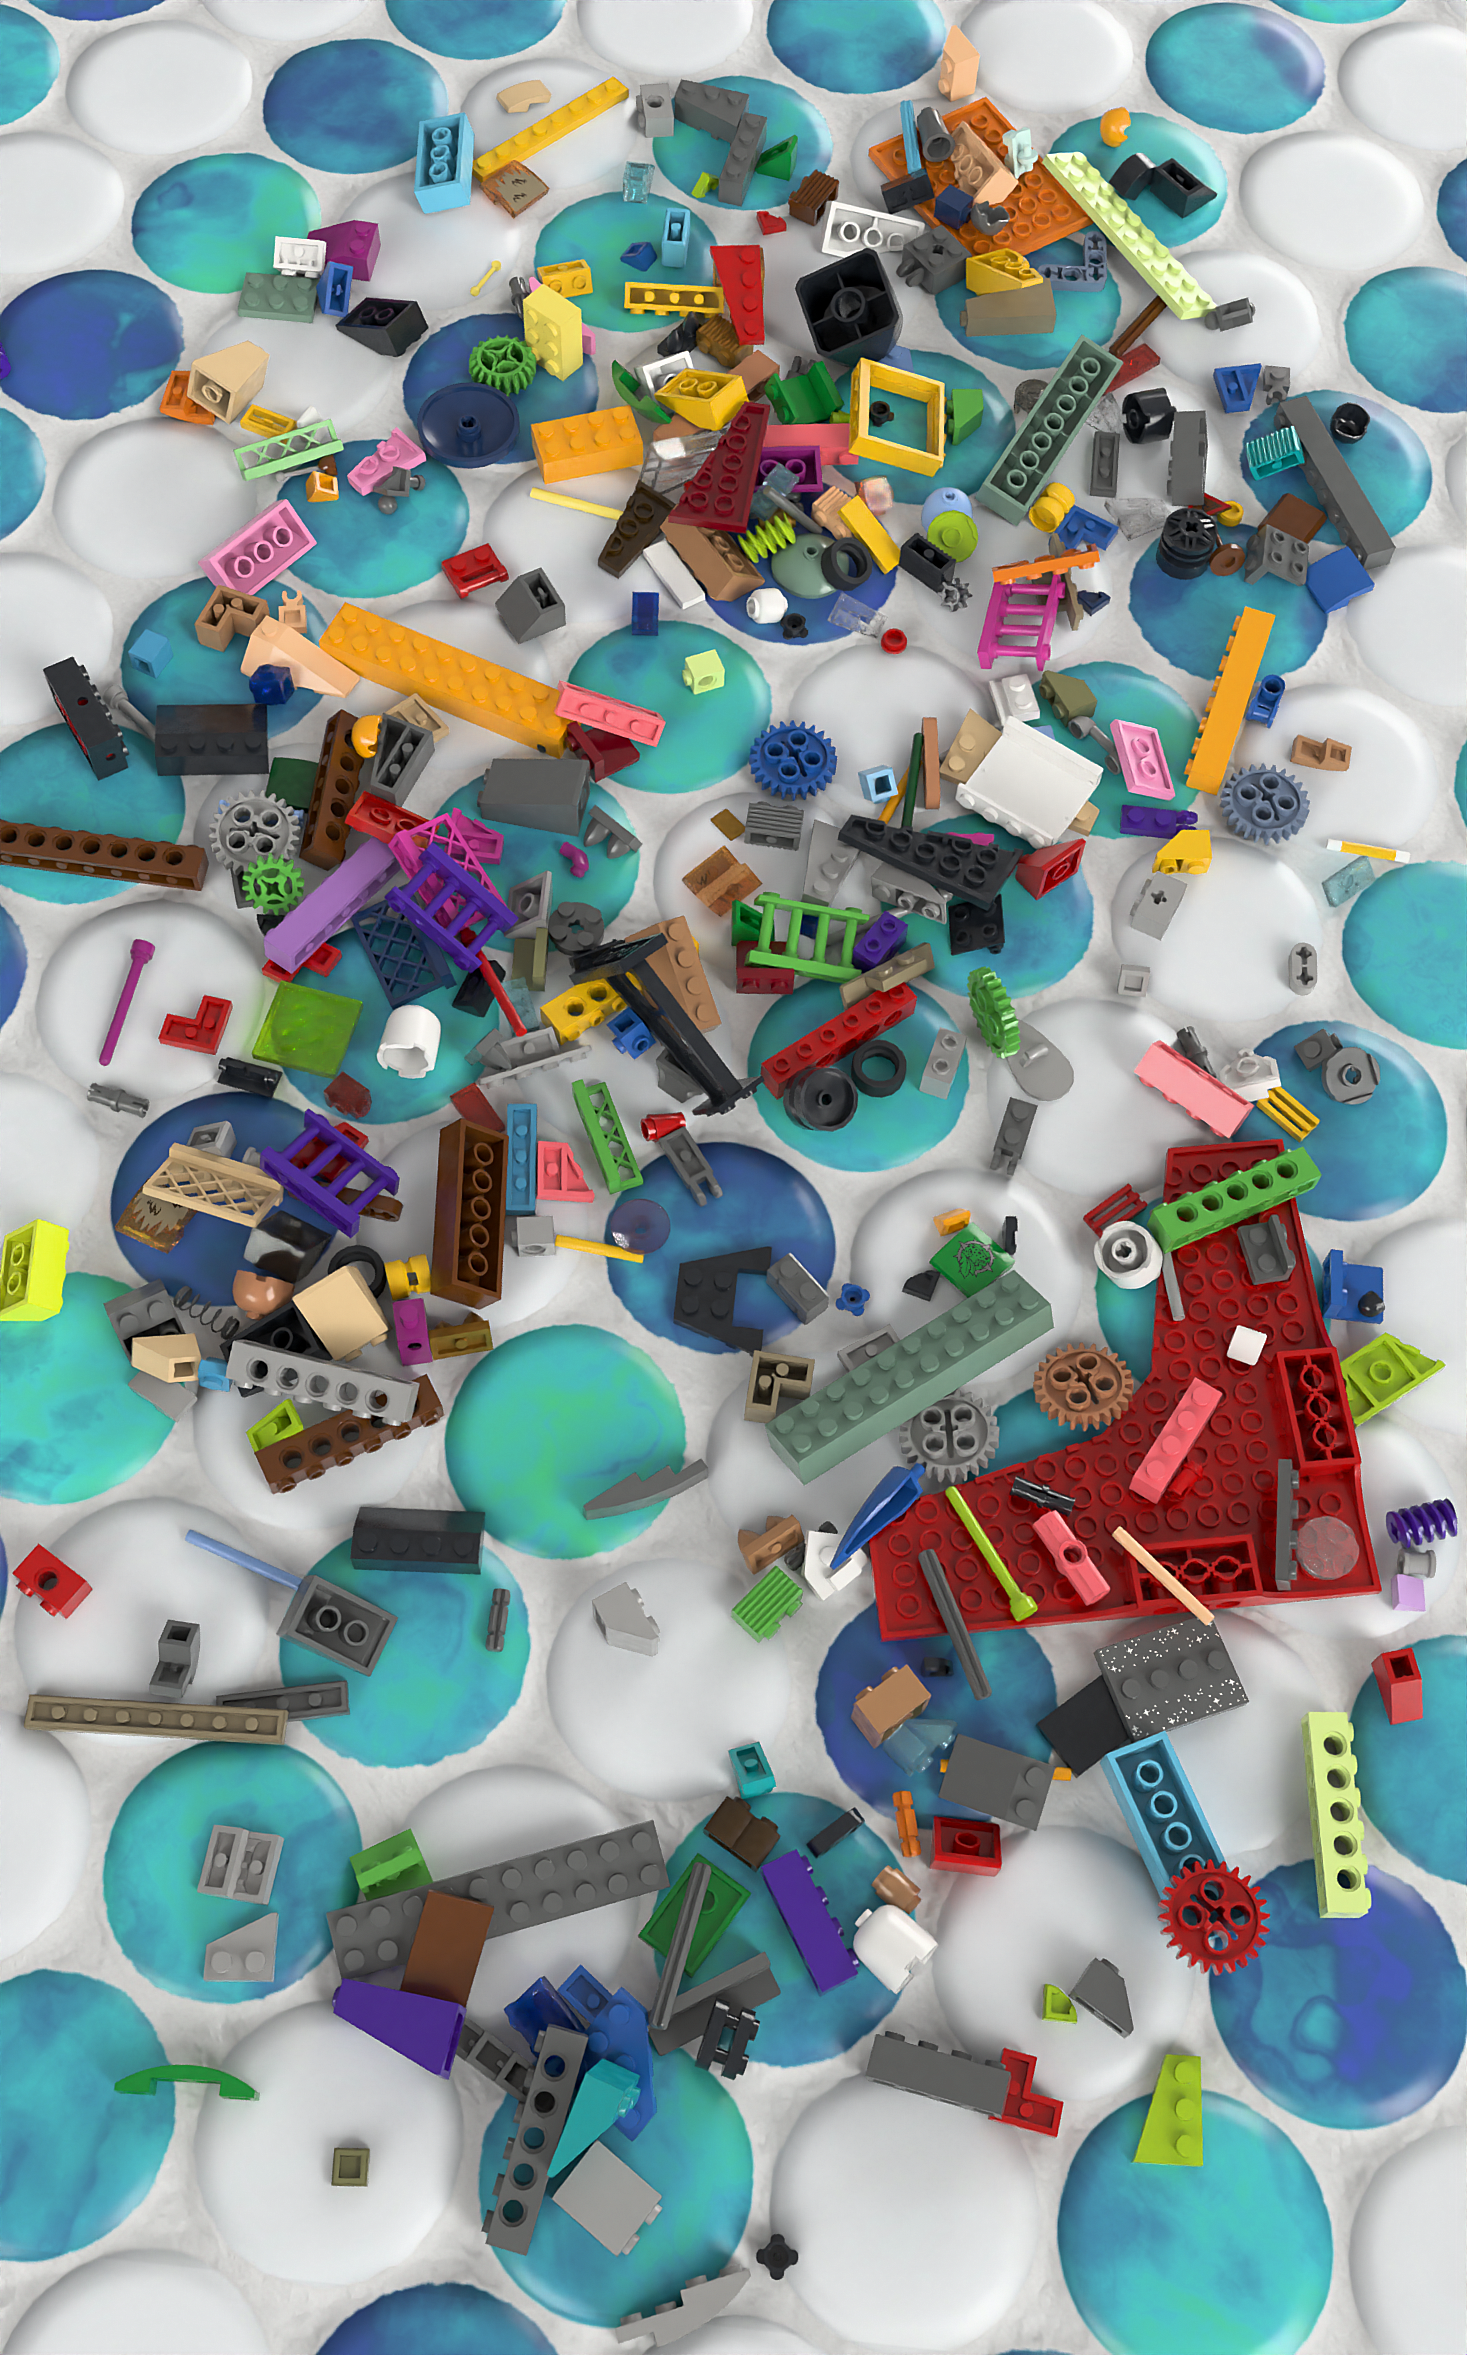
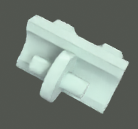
[1002,127,1038,179]

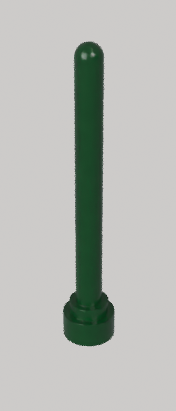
[900,732,924,829]

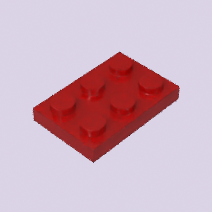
[345,790,440,849]

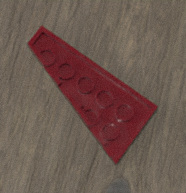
[668,401,770,534]

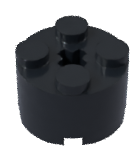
[1122,387,1177,444]

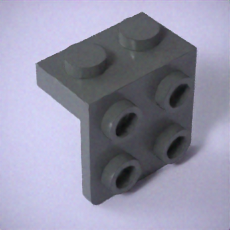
[1244,524,1309,586]

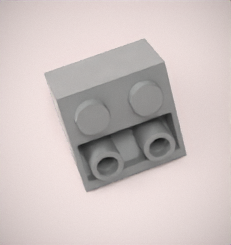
[592,1582,660,1657]

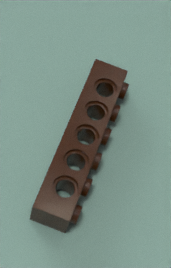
[299,709,365,871]
[254,1374,444,1494]

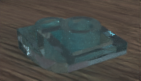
[750,463,800,521]

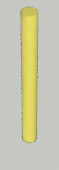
[530,487,624,521]

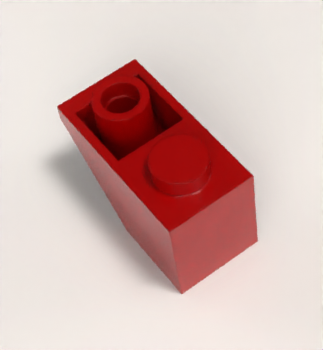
[1371,1647,1423,1725]

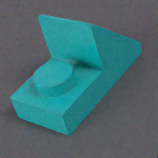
[728,1742,776,1799]

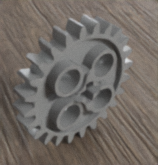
[208,790,301,876]
[899,1389,999,1483]

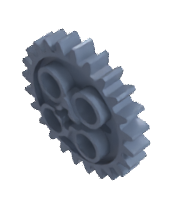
[1220,763,1310,845]

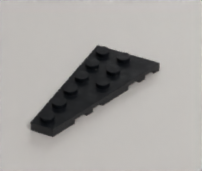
[837,815,1024,911]

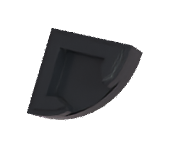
[257,914,285,937]
[1002,1216,1018,1255]
[902,1270,940,1302]
[921,1657,954,1678]

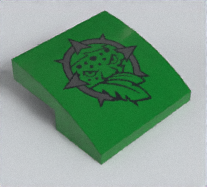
[929,1222,1016,1298]

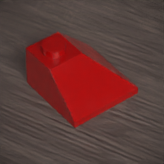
[1015,838,1086,900]

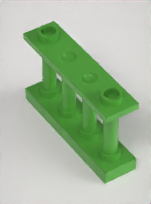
[744,892,870,984]

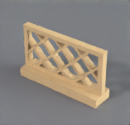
[142,1143,284,1228]

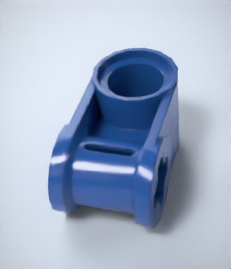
[1245,674,1285,729]

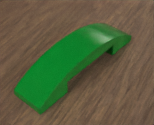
[612,360,672,424]
[114,2065,260,2101]

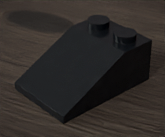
[335,297,429,357]
[219,1300,334,1398]

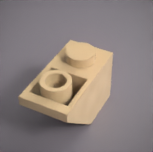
[131,1333,201,1383]

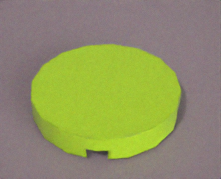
[926,510,978,563]

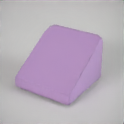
[1391,1574,1426,1612]

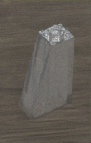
[638,427,728,495]

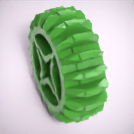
[469,334,536,396]

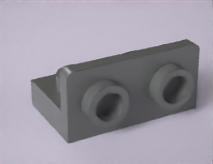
[1237,1214,1296,1285]

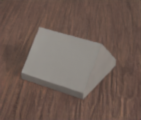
[504,870,553,939]

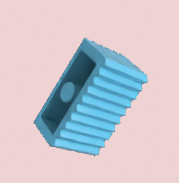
[662,208,691,268]

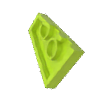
[1131,2054,1203,2167]

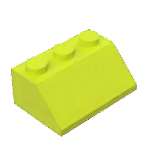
[0,1219,69,1321]

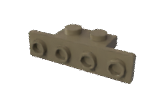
[1031,533,1084,631]
[839,942,935,1010]

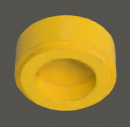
[1216,501,1244,527]

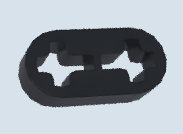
[806,1807,865,1859]

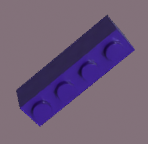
[759,1849,860,1997]

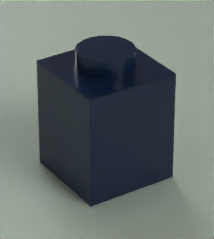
[934,184,974,230]

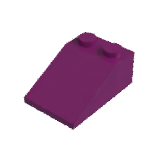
[307,220,381,282]

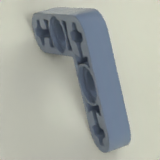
[1037,231,1107,292]

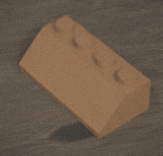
[660,503,765,602]
[624,915,722,1046]

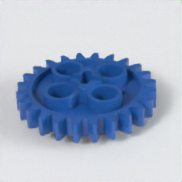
[749,720,837,801]

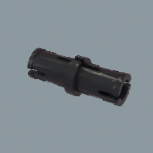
[1010,1476,1076,1517]

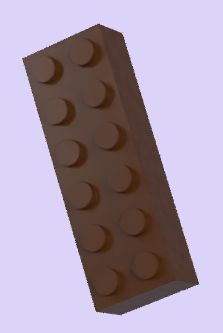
[430,1118,509,1310]

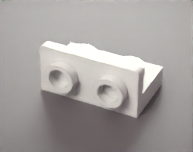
[273,236,326,279]

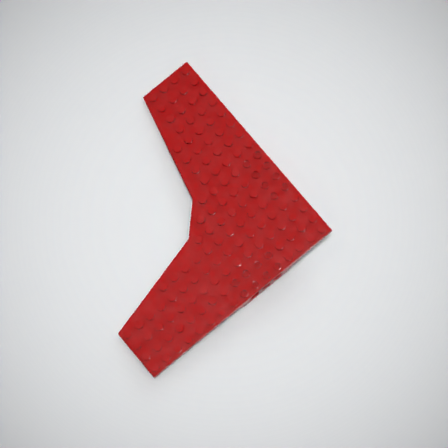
[868,1139,1382,1642]

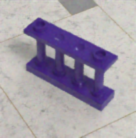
[384,842,519,973]
[260,1108,400,1239]

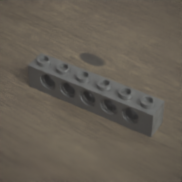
[481,2023,588,2256]

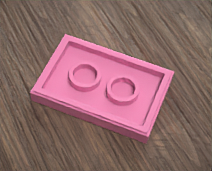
[1110,719,1176,801]

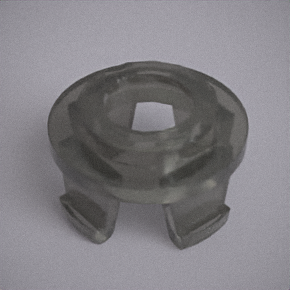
[1014,379,1048,414]

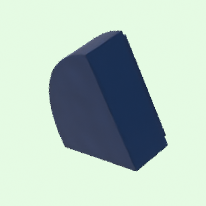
[1077,590,1111,616]

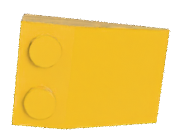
[654,368,749,431]

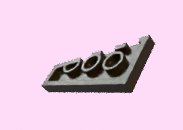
[597,480,676,579]

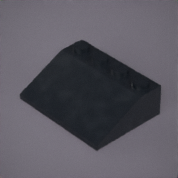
[155,704,269,776]

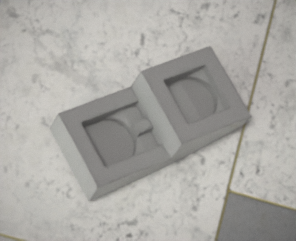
[128,1370,198,1422]

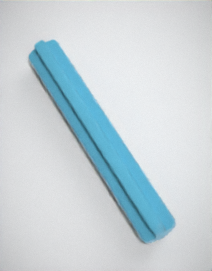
[900,100,921,174]

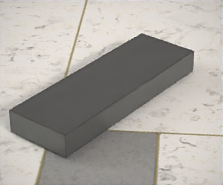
[1090,431,1120,498]

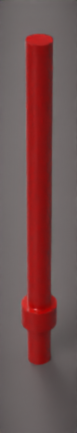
[460,927,527,1037]

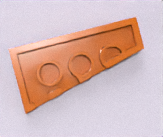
[992,543,1100,585]

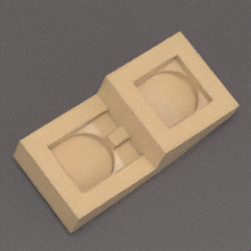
[496,80,552,113]

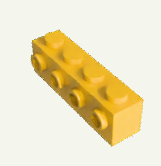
[624,282,724,318]

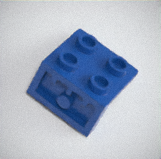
[1322,1249,1383,1324]

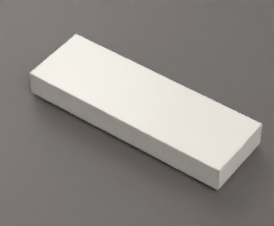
[643,539,705,610]

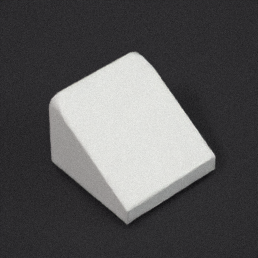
[297,405,328,446]
[1227,1325,1267,1365]

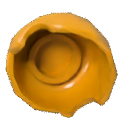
[1100,107,1131,148]
[351,715,382,758]

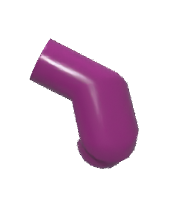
[559,841,589,878]

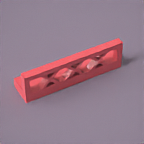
[554,680,666,747]

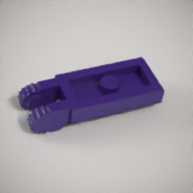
[1120,805,1198,839]

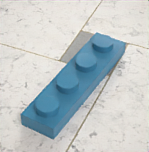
[505,1104,537,1215]

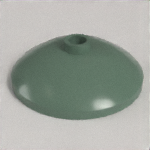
[771,533,849,599]

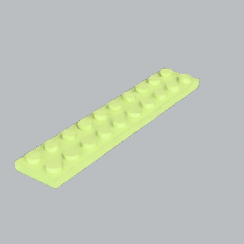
[1042,152,1217,320]

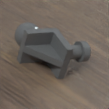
[1204,297,1255,332]
[373,466,425,515]

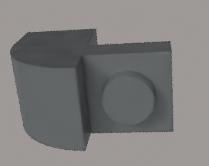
[149,1620,200,1698]

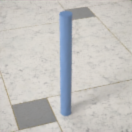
[185,1529,303,1591]

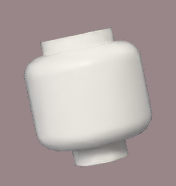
[746,588,788,624]

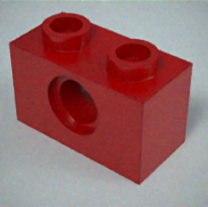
[12,1543,93,1620]

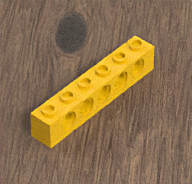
[540,935,699,1045]

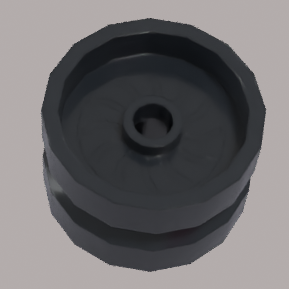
[783,1067,858,1132]

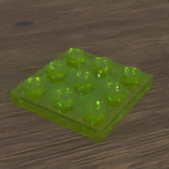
[251,981,364,1080]

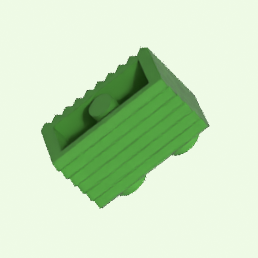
[731,1565,803,1643]

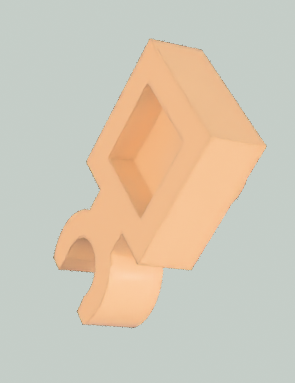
[279,590,307,633]

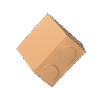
[938,25,980,102]

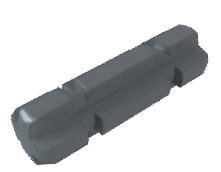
[784,1521,838,1571]
[485,1588,510,1652]

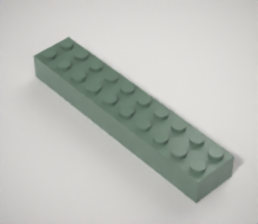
[764,1270,1054,1486]

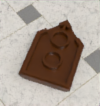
[1257,493,1327,545]

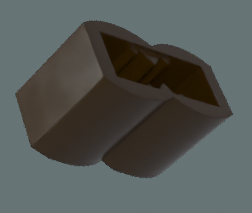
[703,1796,781,1872]

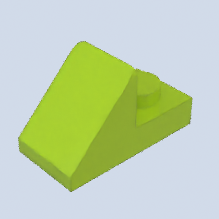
[246,1399,303,1452]

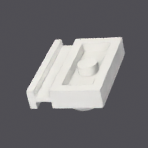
[989,674,1040,726]

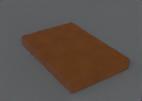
[399,1889,494,2008]

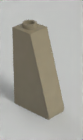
[960,278,1057,337]

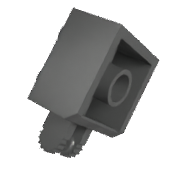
[896,225,972,295]

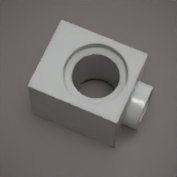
[511,1216,555,1257]

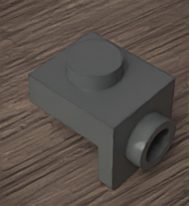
[1294,1028,1343,1072]

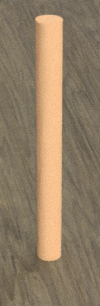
[1112,1526,1215,1626]

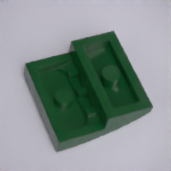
[265,757,318,814]

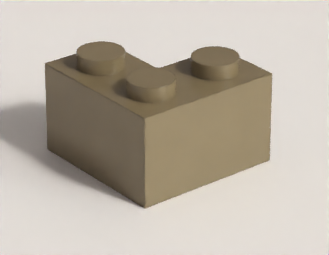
[744,1350,815,1424]

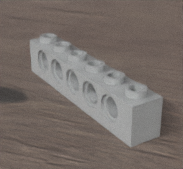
[225,1339,420,1426]

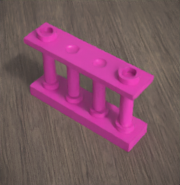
[977,574,1065,671]

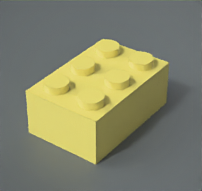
[523,284,583,381]

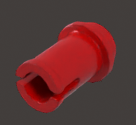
[1166,1460,1204,1501]

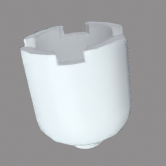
[377,1005,441,1079]
[853,1905,939,1994]

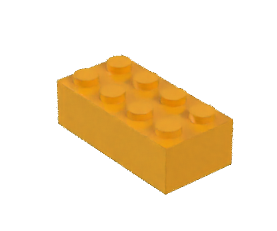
[531,405,643,484]

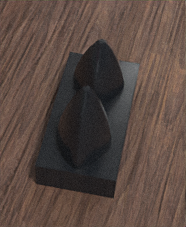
[657,311,702,357]

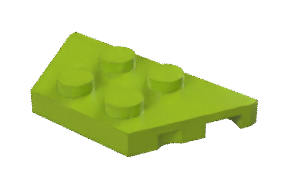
[1340,1332,1446,1429]

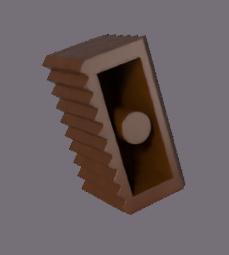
[788,169,839,226]

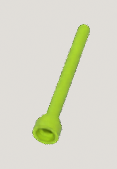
[946,1486,1038,1621]

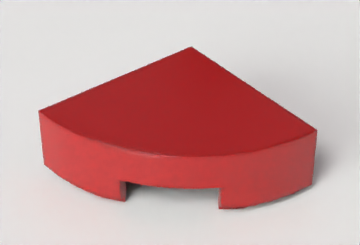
[756,211,787,235]

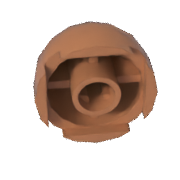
[232,1270,295,1321]

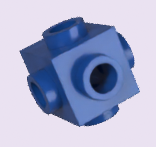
[607,1007,656,1060]

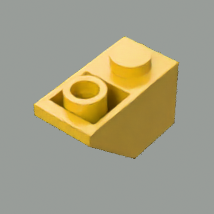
[1152,830,1212,875]

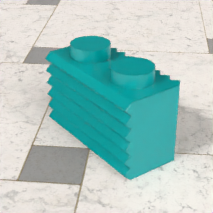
[1245,426,1305,481]

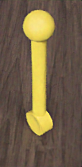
[470,260,501,296]

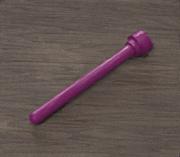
[99,939,155,1066]

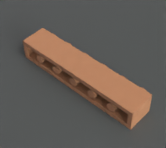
[653,350,780,466]

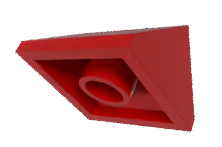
[929,1816,1002,1877]

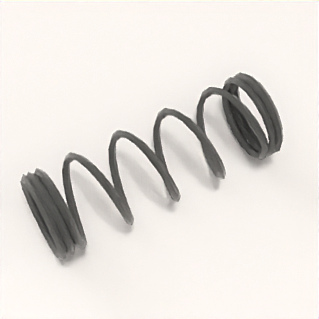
[173,1286,240,1340]

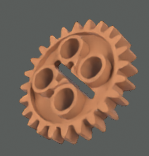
[1033,1342,1133,1431]

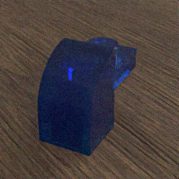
[632,592,659,636]

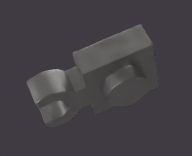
[1263,365,1290,405]

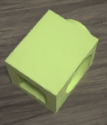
[682,649,725,695]

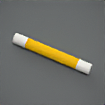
[1326,838,1410,863]

